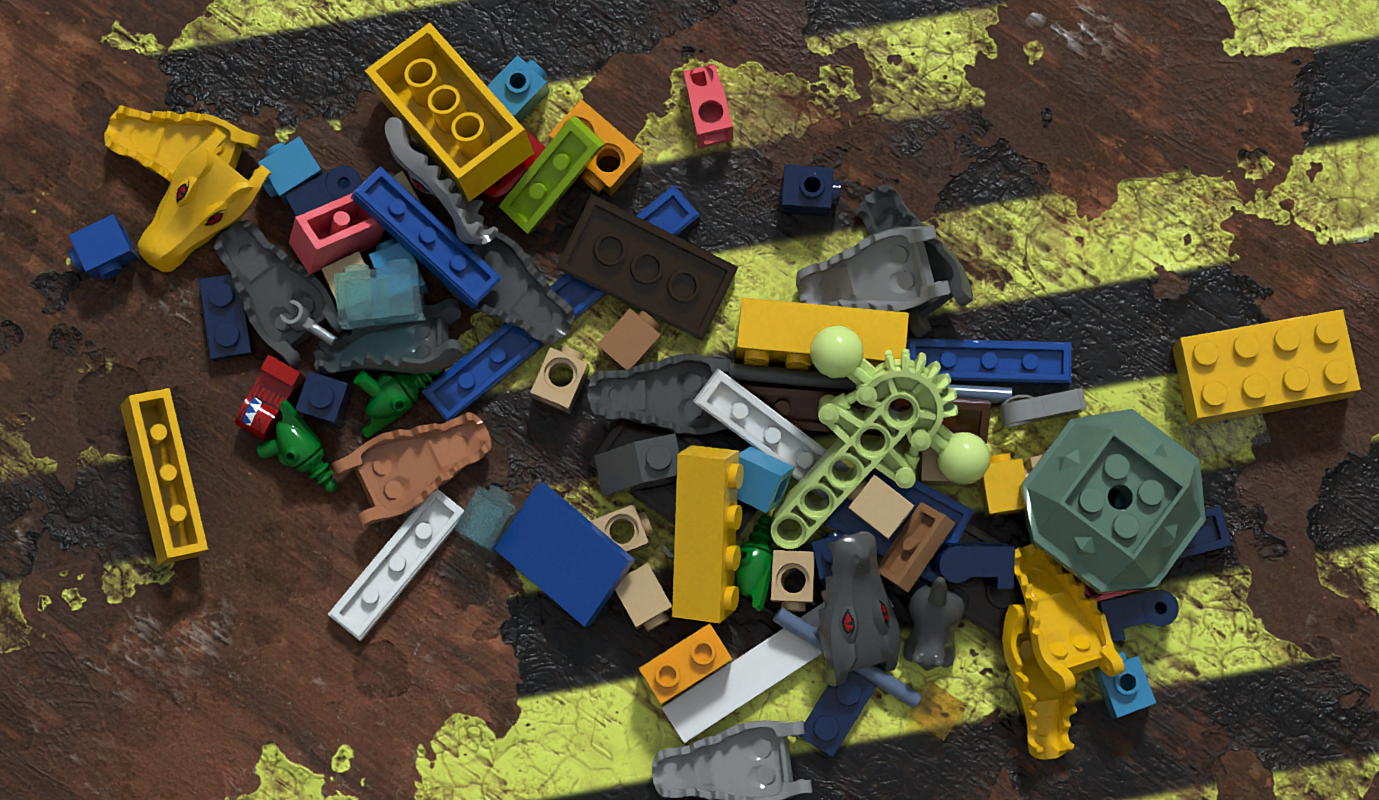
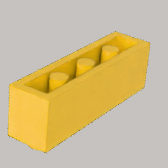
[120,388,208,565]
[672,445,744,624]

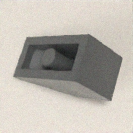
[594,433,679,497]

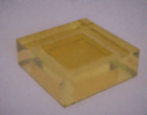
[908,682,967,741]

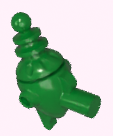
[353,369,442,438]
[257,400,338,492]
[734,515,773,611]

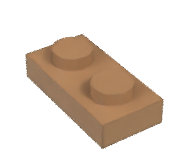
[878,502,955,592]

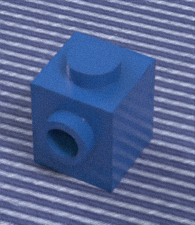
[68,214,138,280]

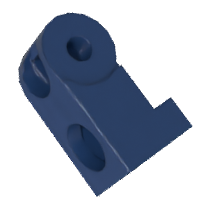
[284,165,362,217]
[930,542,1015,589]
[1097,590,1179,643]

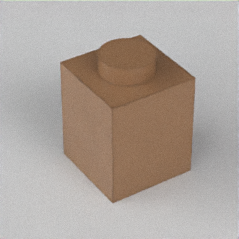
[597,308,661,370]

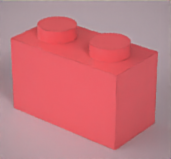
[289,193,384,275]

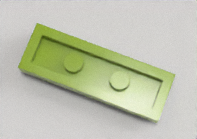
[498,116,605,234]

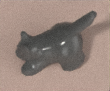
[903,576,969,671]

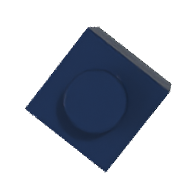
[295,371,354,429]

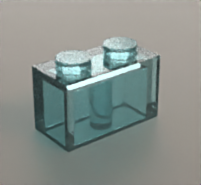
[333,259,426,330]

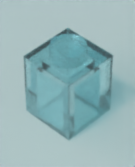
[454,485,517,553]

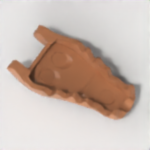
[332,412,492,527]

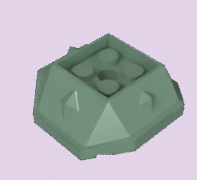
[1019,409,1206,594]

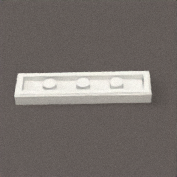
[693,368,850,499]
[328,489,467,641]

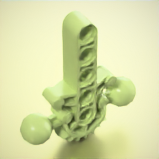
[771,326,991,549]

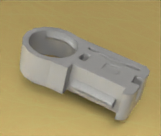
[998,388,1087,428]

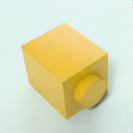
[979,453,1026,518]

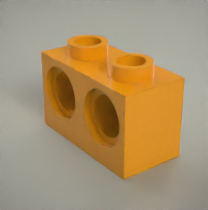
[549,99,643,196]
[639,623,732,706]

